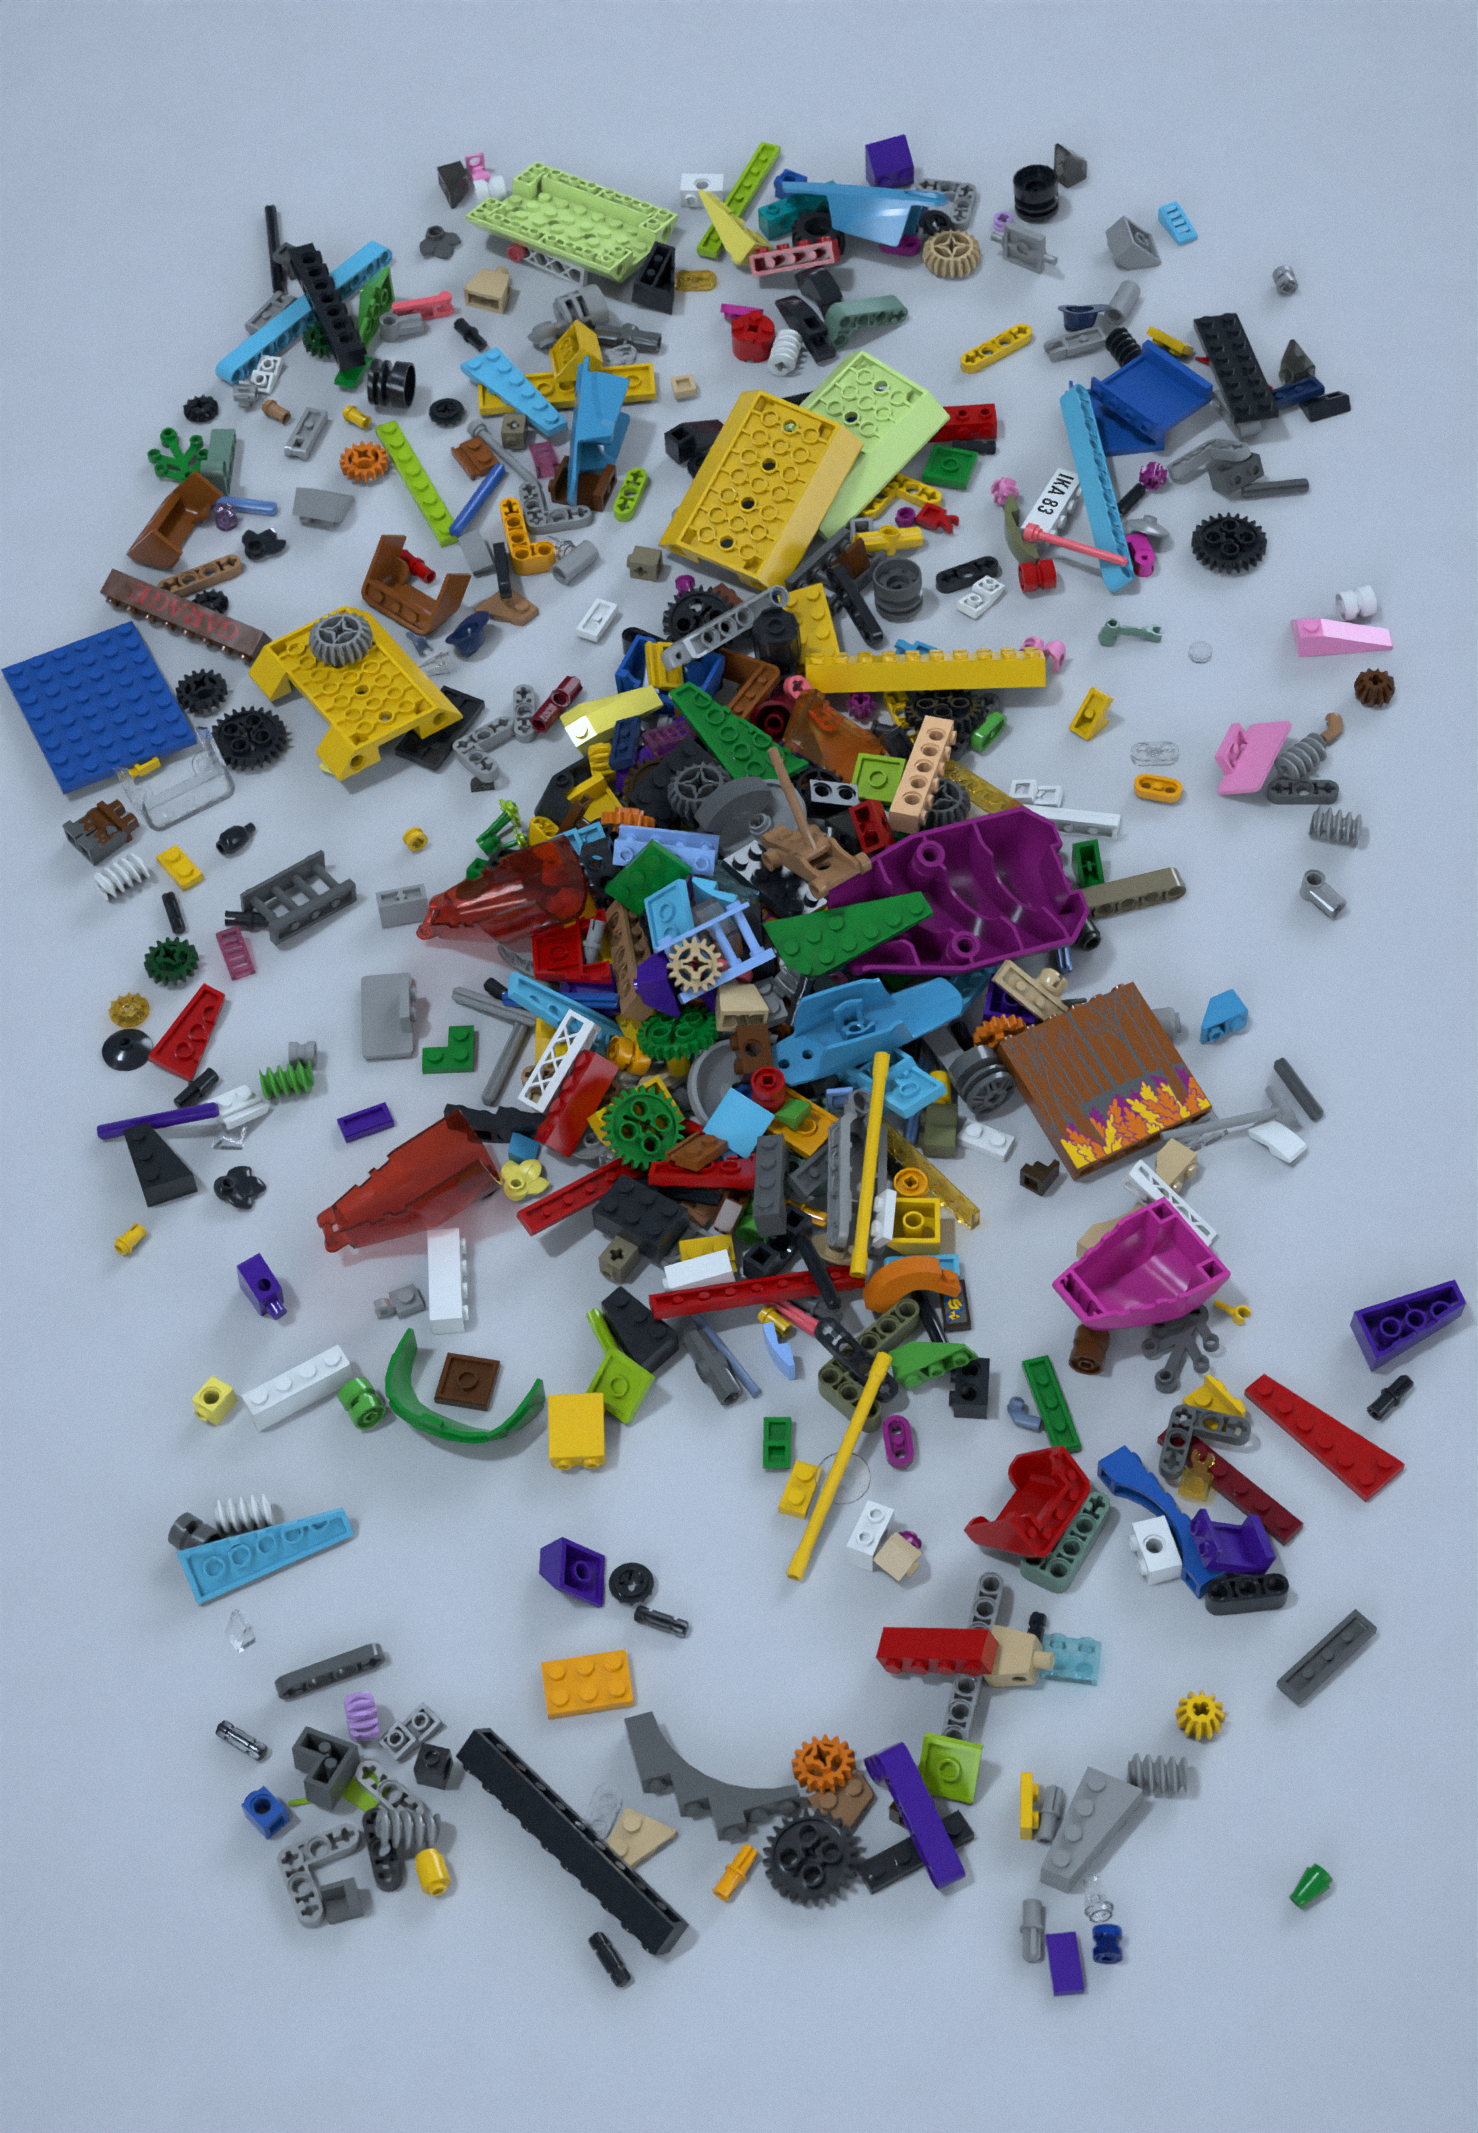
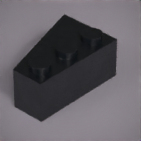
[123,1122,198,1207]

